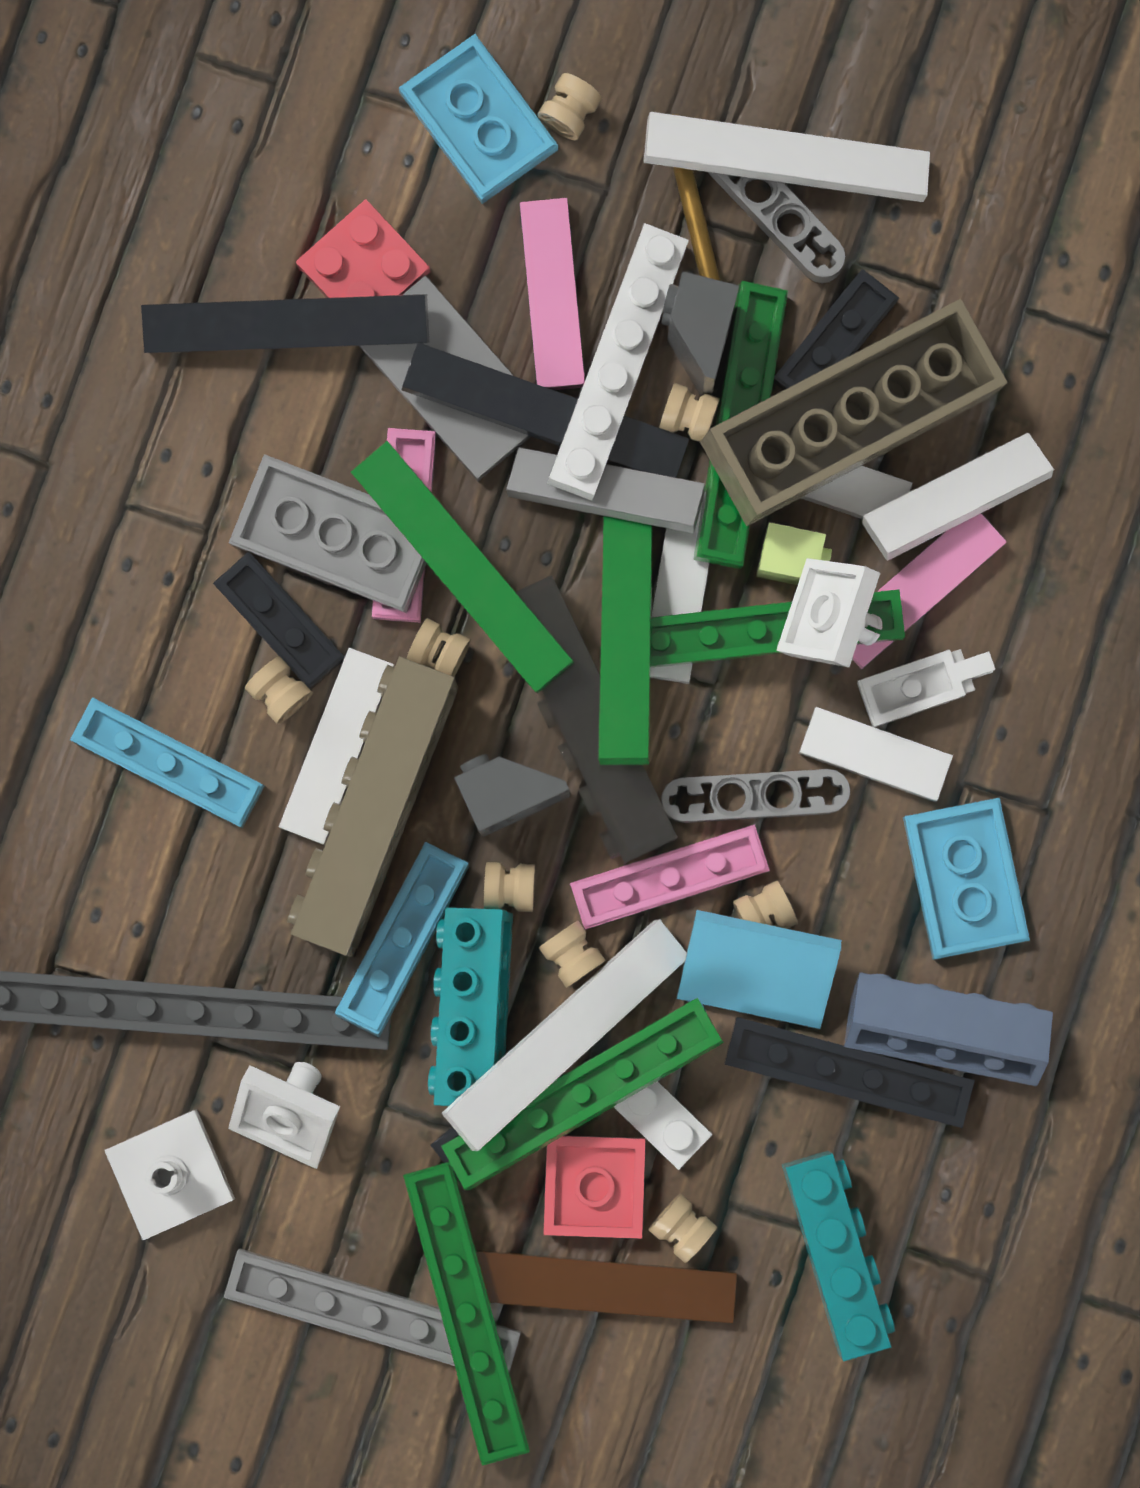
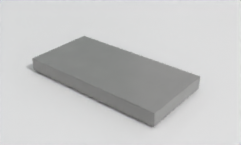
[359,276,531,482]
[229,454,426,613]

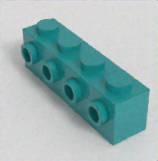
[428,908,513,1106]
[781,1151,895,1362]

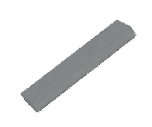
[506,448,705,533]

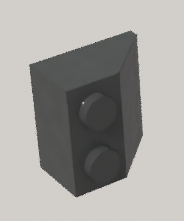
[661,271,739,396]
[454,754,570,837]

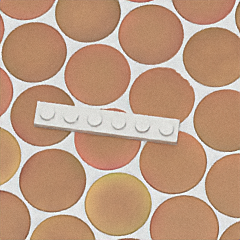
[547,223,689,501]

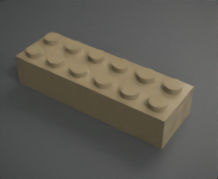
[700,298,1008,526]
[287,656,459,958]

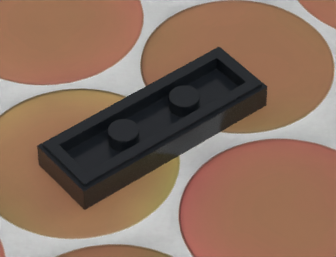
[773,269,900,390]
[213,551,345,690]

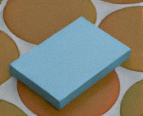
[399,34,558,204]
[903,798,1030,960]
[677,910,842,1029]

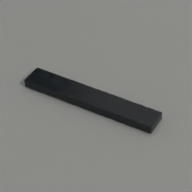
[141,294,430,353]
[401,342,689,478]

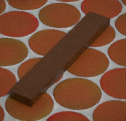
[476,1250,737,1323]

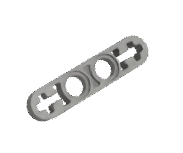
[708,172,845,283]
[661,769,850,823]

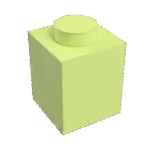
[756,522,832,585]

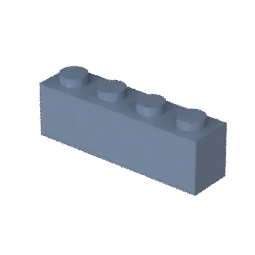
[844,973,1053,1086]

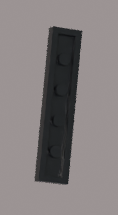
[724,1017,975,1128]

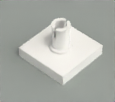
[776,558,882,667]
[228,1062,340,1169]
[104,1109,235,1240]

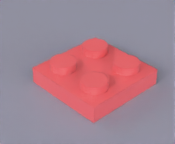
[296,199,431,298]
[544,1135,645,1239]

